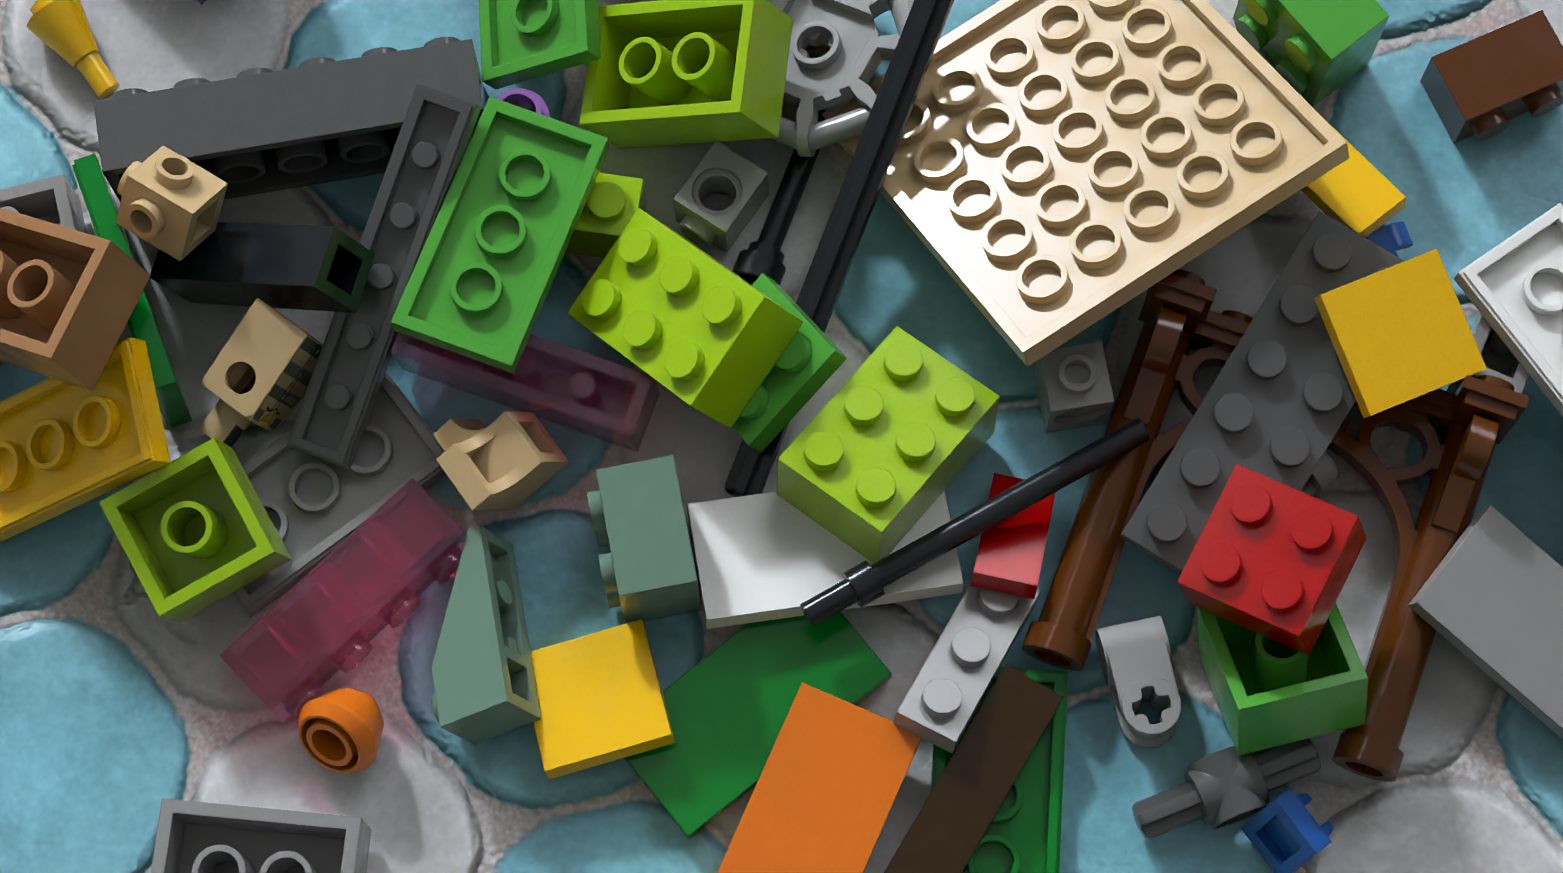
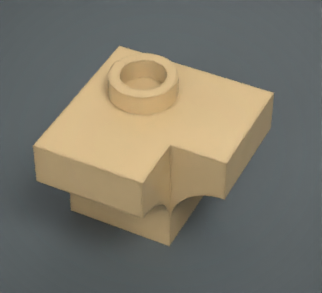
[433,411,569,511]

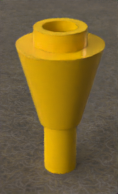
[26,0,120,99]

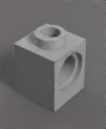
[673,140,769,253]
[1034,341,1114,433]

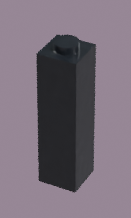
[150,222,375,313]

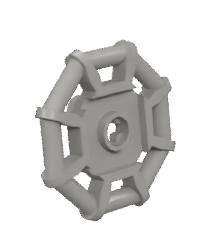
[769,0,933,157]

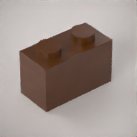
[1420,10,1563,143]

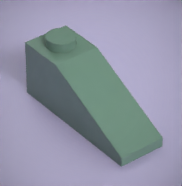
[431,525,541,745]

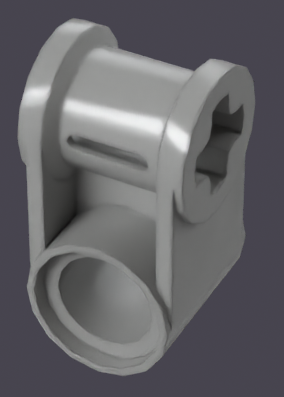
[1095,616,1181,749]

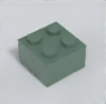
[587,455,702,623]

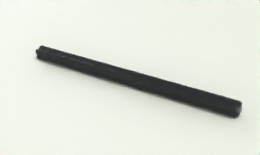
[725,0,954,497]

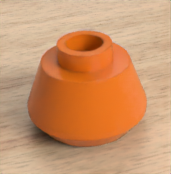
[298,688,384,773]

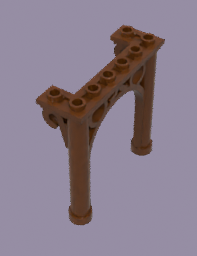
[1022,269,1530,782]

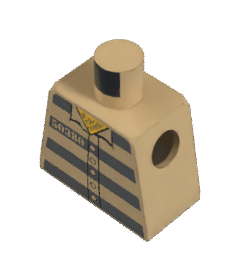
[199,297,323,447]

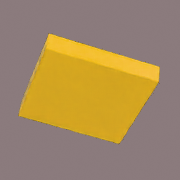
[1314,248,1487,418]
[530,619,675,780]

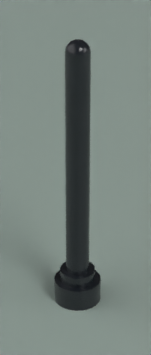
[732,110,825,286]

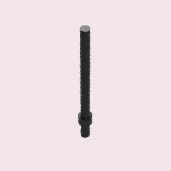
[800,418,1150,627]

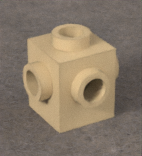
[116,145,228,261]

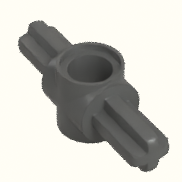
[1132,738,1321,839]

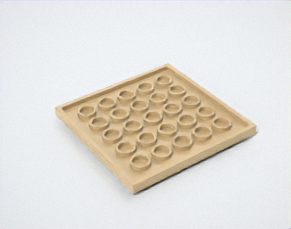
[822,0,1349,367]

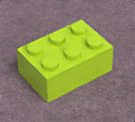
[579,0,793,149]
[567,208,803,429]
[776,326,1000,563]

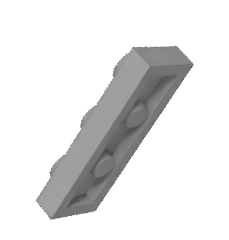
[894,583,1041,753]

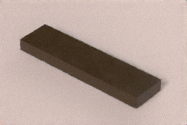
[884,664,1063,873]

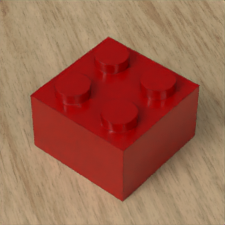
[1177,464,1367,656]

